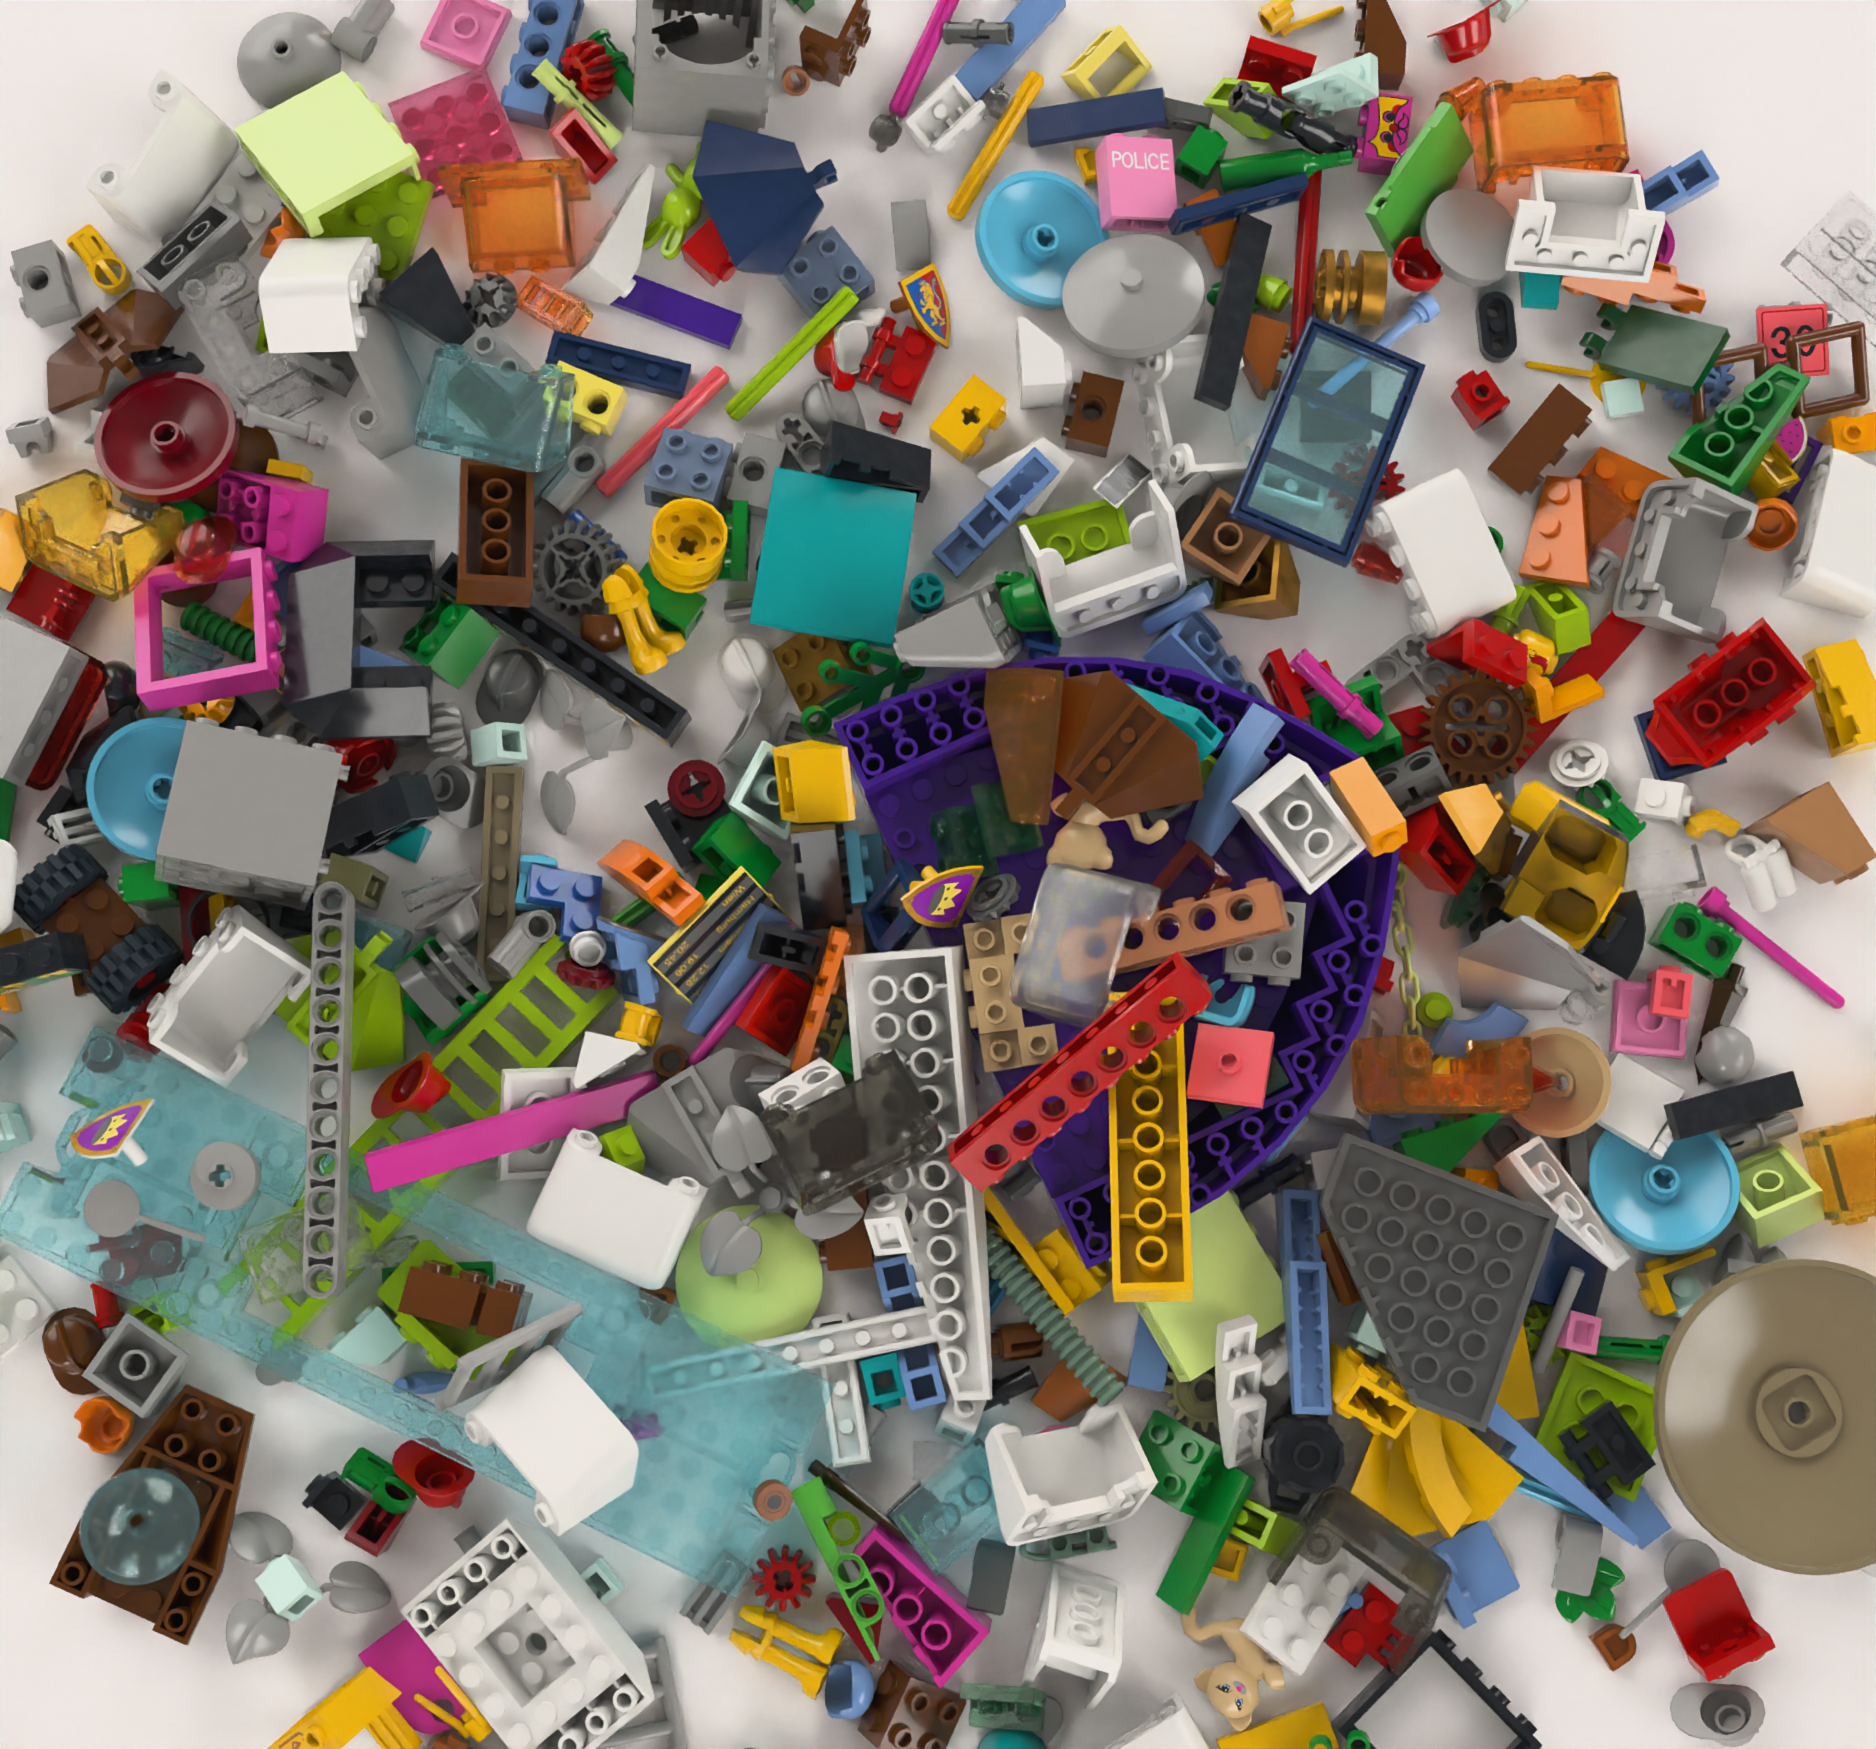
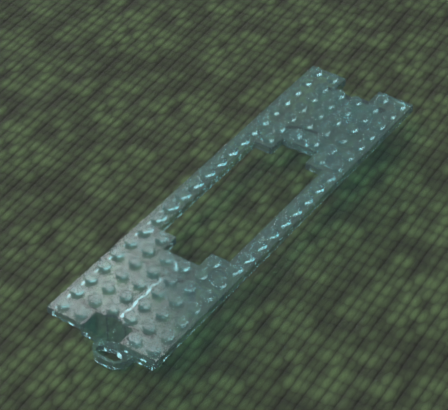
[0,1026,836,1598]

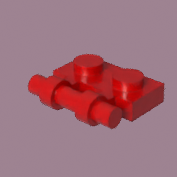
[857,317,938,405]

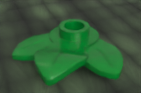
[1554,1557,1625,1623]

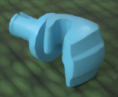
[1191,973,1255,1028]

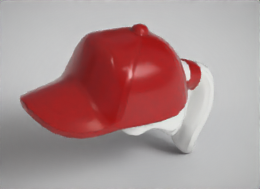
[813,308,886,392]

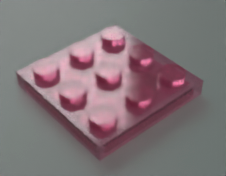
[388,66,525,199]

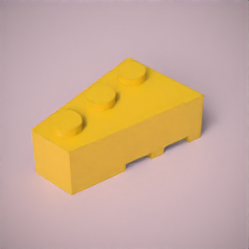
[1802,639,1876,758]

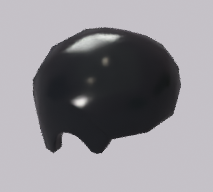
[103,660,142,717]

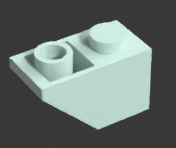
[322,1305,410,1365]

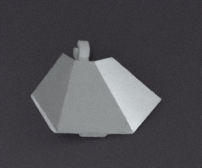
[1457,915,1611,1010]
[626,1047,780,1199]

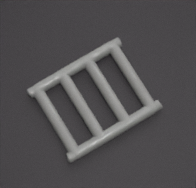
[434,1302,583,1412]
[596,1635,687,1749]

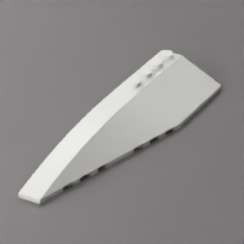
[843,945,992,1401]

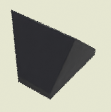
[130,345,205,379]

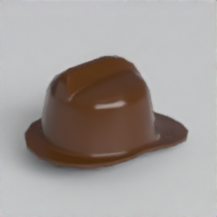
[42,1307,107,1395]

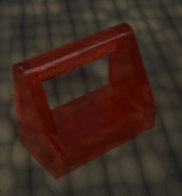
[1139,839,1233,931]

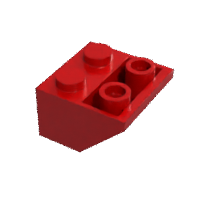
[1399,801,1477,896]

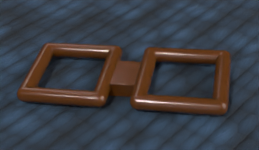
[1690,321,1870,425]

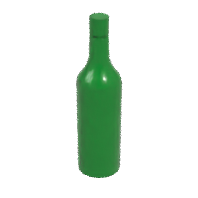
[1219,148,1353,196]

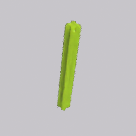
[724,286,859,421]

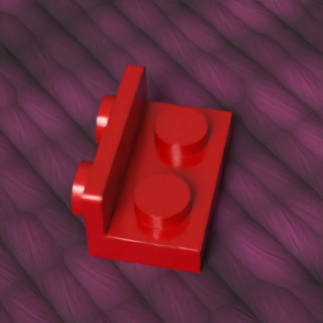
[1237,35,1317,105]

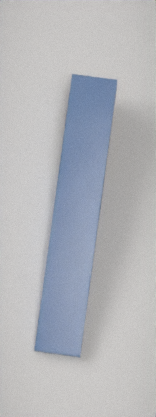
[1275,1189,1332,1416]
[1487,1402,1639,1546]

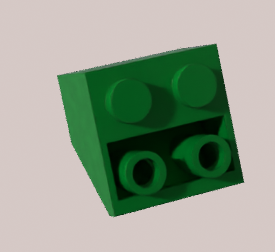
[398,592,501,690]

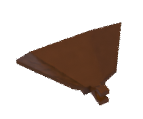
[46,289,186,415]
[1054,671,1204,821]

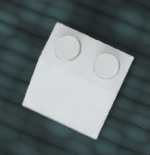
[1015,317,1072,409]

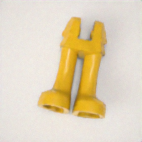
[602,564,687,675]
[729,1605,845,1700]

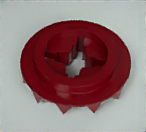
[667,760,726,818]
[556,958,616,990]

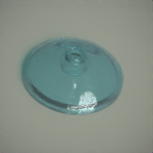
[79,1468,200,1585]

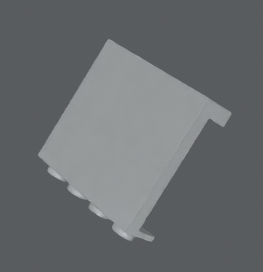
[0,616,89,788]

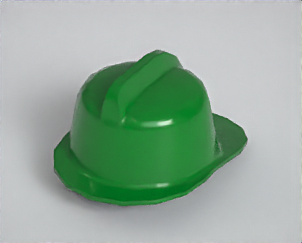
[1000,566,1062,647]

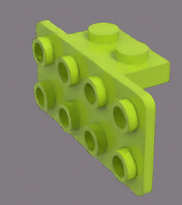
[378,1240,517,1381]

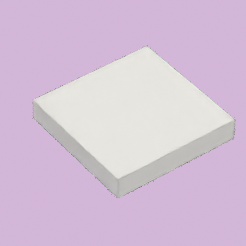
[1596,1053,1684,1153]

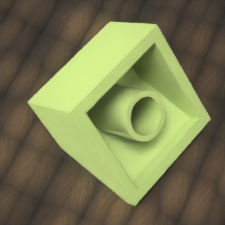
[1734,1143,1825,1249]

